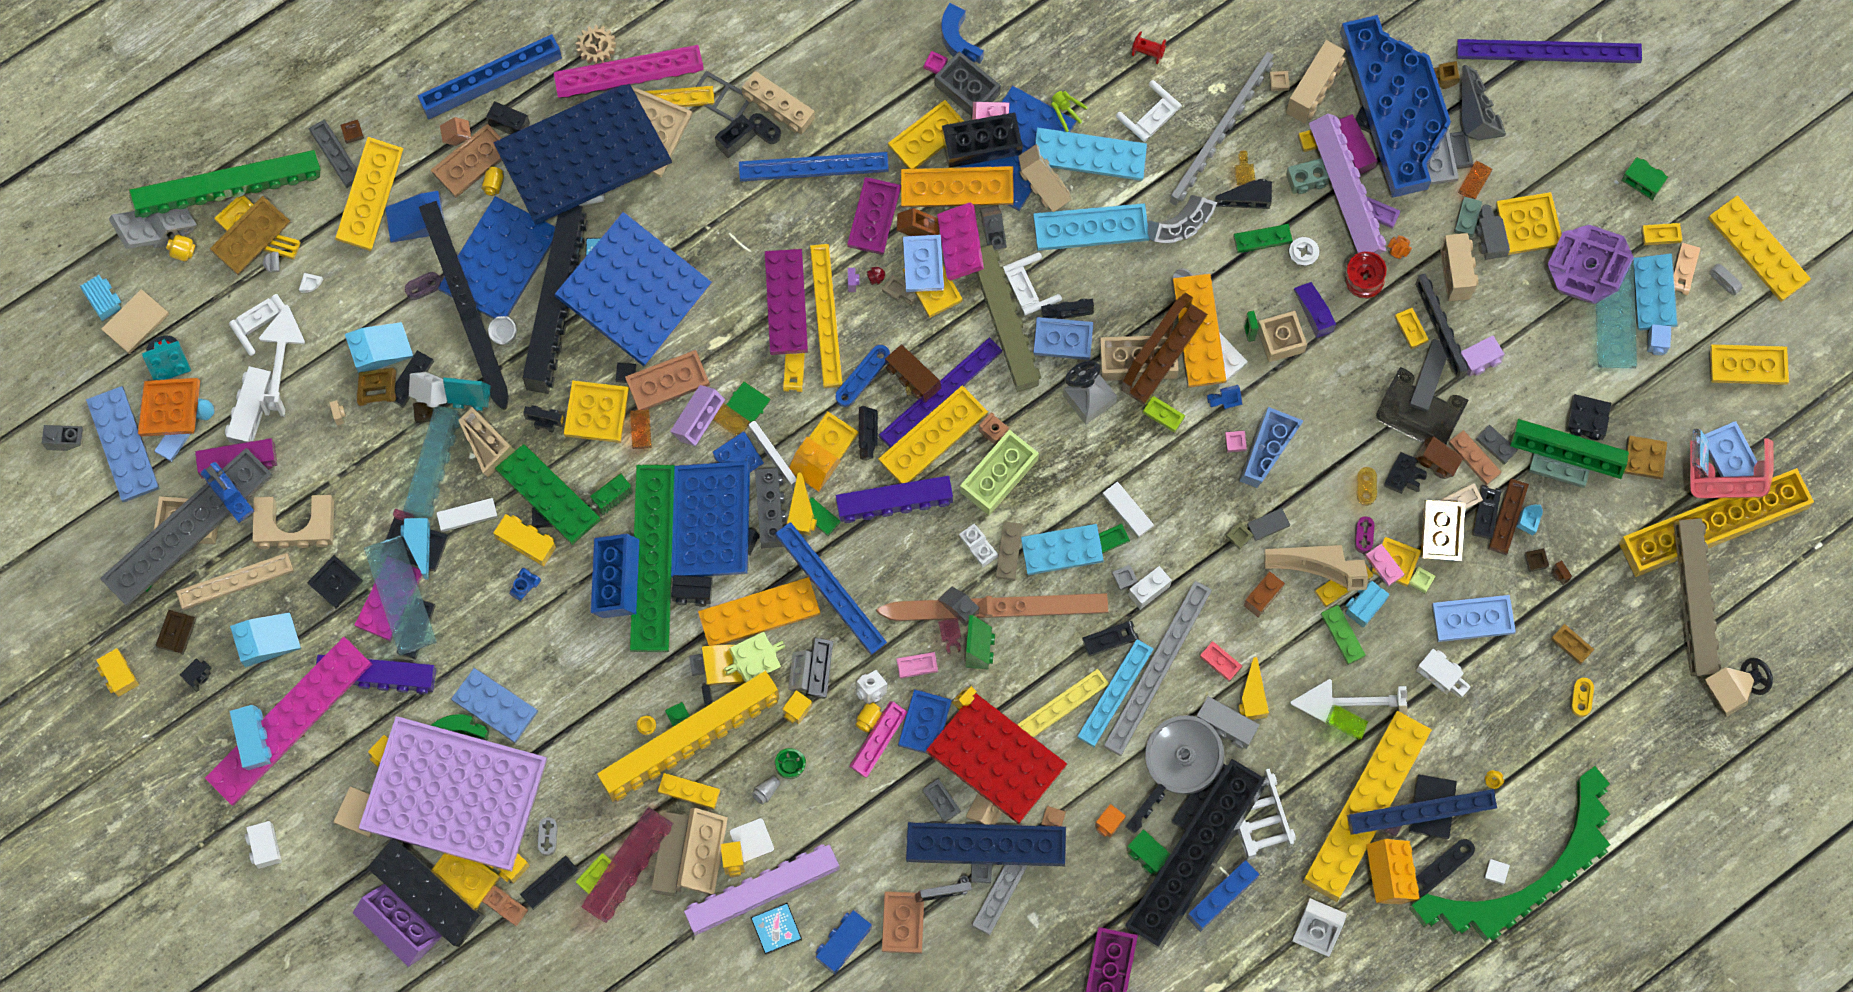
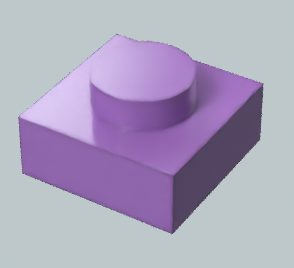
[848,268,860,292]

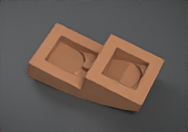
[482,886,528,926]

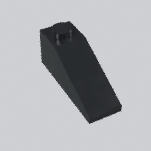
[1215,179,1272,209]

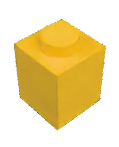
[782,690,813,724]

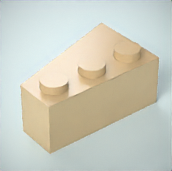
[1018,144,1071,212]
[458,407,515,478]

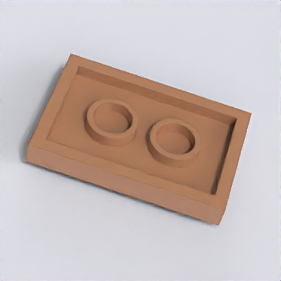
[882,892,924,954]

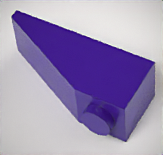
[1294,282,1336,338]

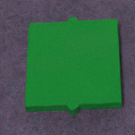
[725,381,771,423]

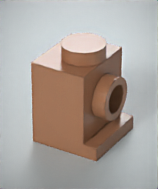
[979,412,1009,445]

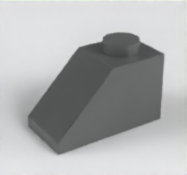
[938,586,980,627]

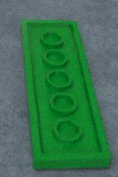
[495,444,601,545]

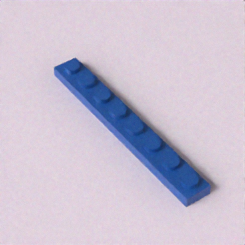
[739,152,889,182]
[775,522,887,655]

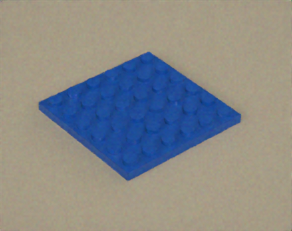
[554,212,712,366]

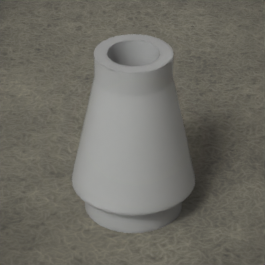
[752,776,781,805]

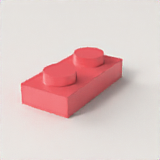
[1200,641,1242,682]

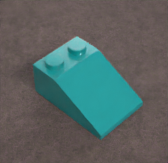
[443,377,491,411]

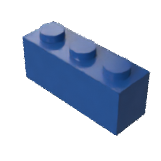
[815,910,872,975]

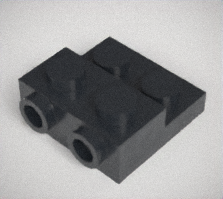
[1566,394,1611,441]

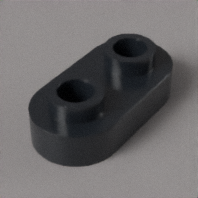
[749,113,781,144]

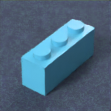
[230,705,272,770]

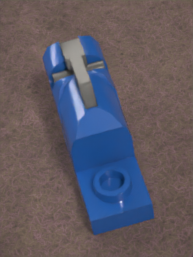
[201,462,255,523]

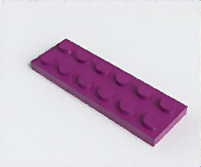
[765,249,808,355]

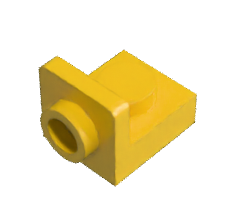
[951,686,977,710]

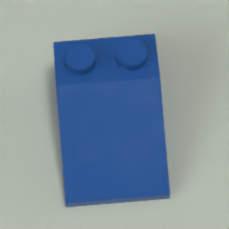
[385,191,445,243]

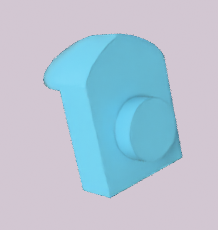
[196,398,215,421]
[1516,504,1543,536]

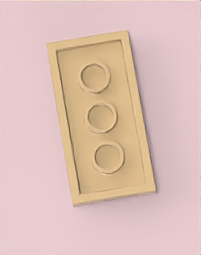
[677,808,728,895]

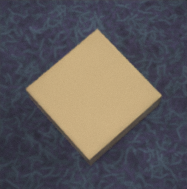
[1269,71,1290,91]

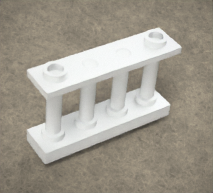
[1238,769,1296,860]

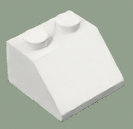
[1292,898,1347,957]

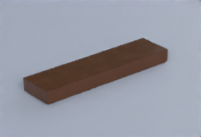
[1488,478,1529,555]

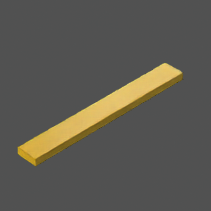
[810,244,842,388]

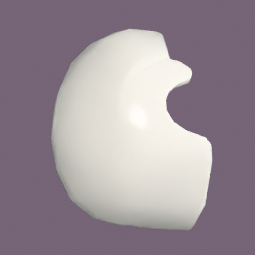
[488,316,517,345]

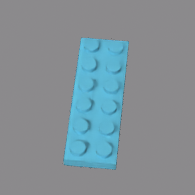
[1035,128,1147,181]
[1033,203,1149,251]

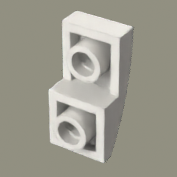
[959,524,998,567]

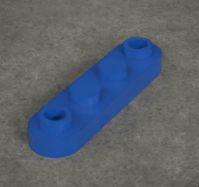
[836,345,890,407]

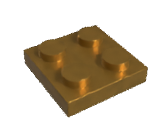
[1624,435,1667,480]

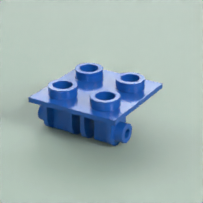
[712,431,764,472]

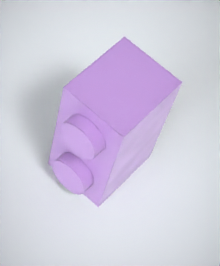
[1461,336,1505,377]

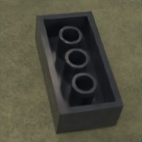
[942,112,1023,168]

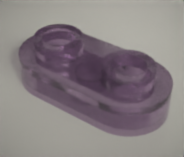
[405,272,441,300]

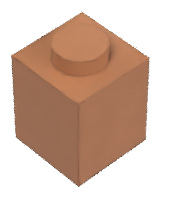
[440,117,471,146]

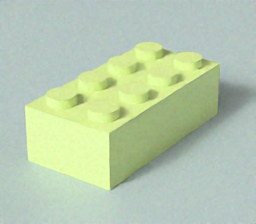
[960,430,1039,516]

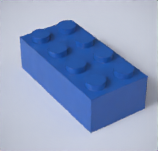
[591,534,639,618]

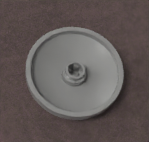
[1145,715,1224,794]

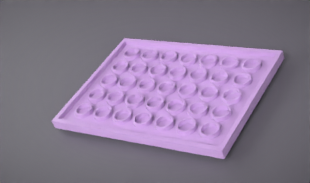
[359,716,547,872]

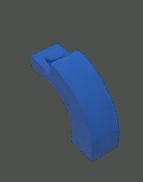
[941,3,984,64]

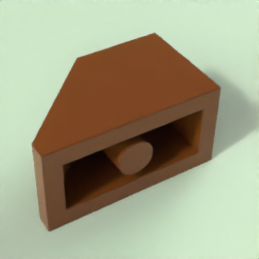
[897,208,939,236]

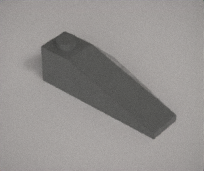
[1462,65,1506,140]

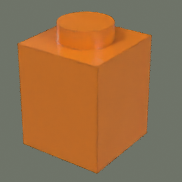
[1095,804,1126,838]

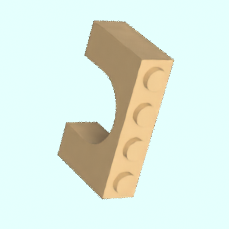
[253,495,334,549]

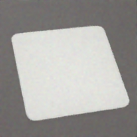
[730,818,774,862]

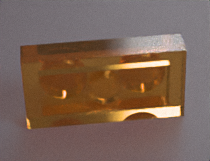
[1458,160,1493,199]
[630,410,652,449]

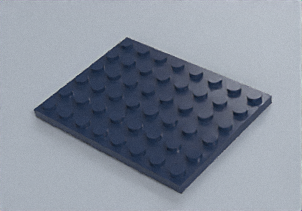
[493,84,672,225]

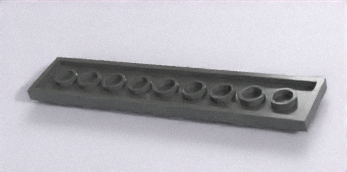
[100,448,273,607]

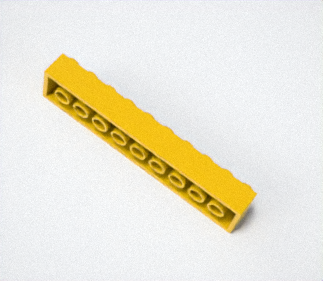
[1619,468,1814,577]
[597,670,780,802]
[1302,711,1432,902]

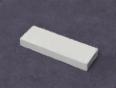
[1102,482,1154,538]
[436,498,498,532]

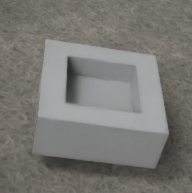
[1112,565,1138,591]

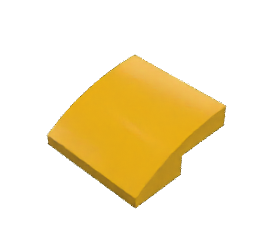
[701,645,745,686]

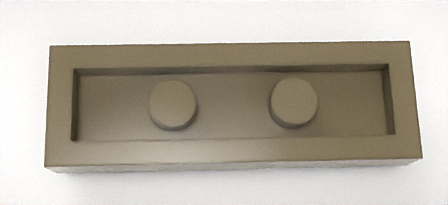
[996,521,1023,581]

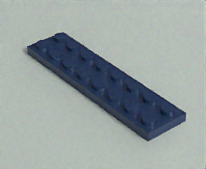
[906,822,1066,867]

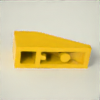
[787,472,817,536]
[1238,657,1269,720]

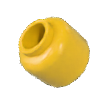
[166,235,196,262]

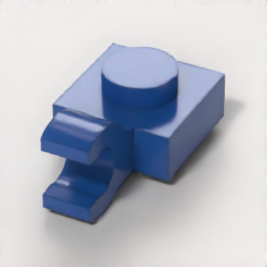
[1207,385,1243,409]

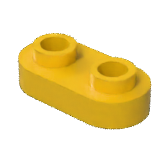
[1571,678,1594,717]

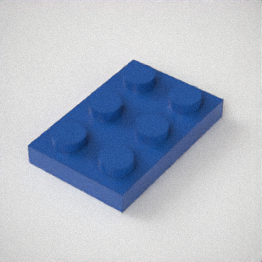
[898,689,952,755]

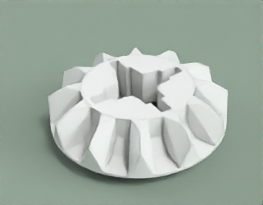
[1289,237,1319,267]

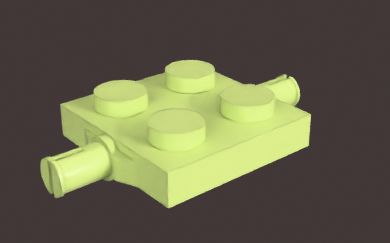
[724,632,785,683]

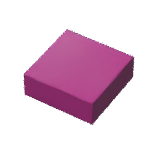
[923,51,948,74]

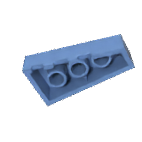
[1240,407,1303,488]

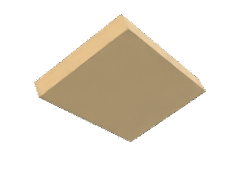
[101,289,169,354]

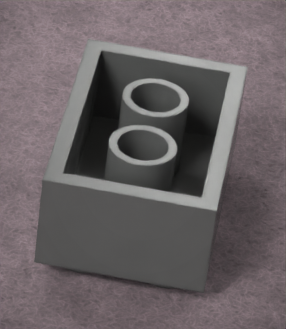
[934,51,1001,116]

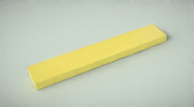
[1017,669,1109,737]

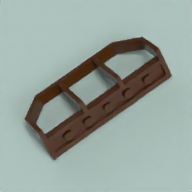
[1121,292,1208,405]

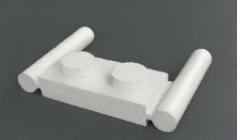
[1116,80,1182,142]
[1003,252,1062,316]
[229,294,285,356]

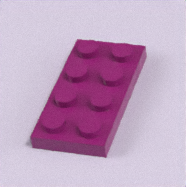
[847,177,901,255]

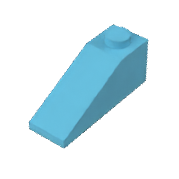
[401,518,430,579]

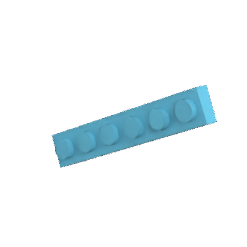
[1077,639,1154,748]

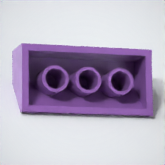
[353,884,442,967]

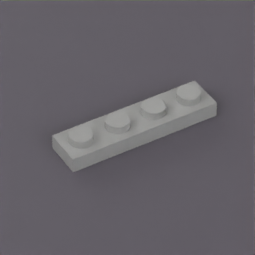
[972,865,1028,936]

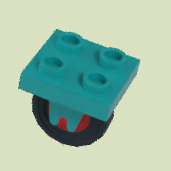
[142,335,191,380]

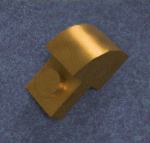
[1434,61,1460,89]

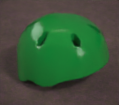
[775,748,806,779]

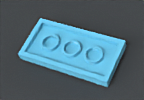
[1634,254,1678,331]
[1021,524,1104,575]

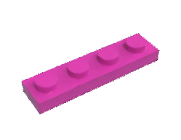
[849,701,908,778]

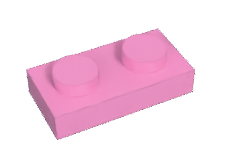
[972,102,1009,120]
[1365,544,1405,587]

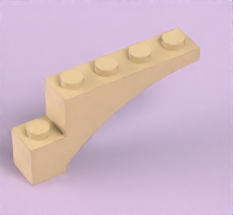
[1264,545,1368,591]

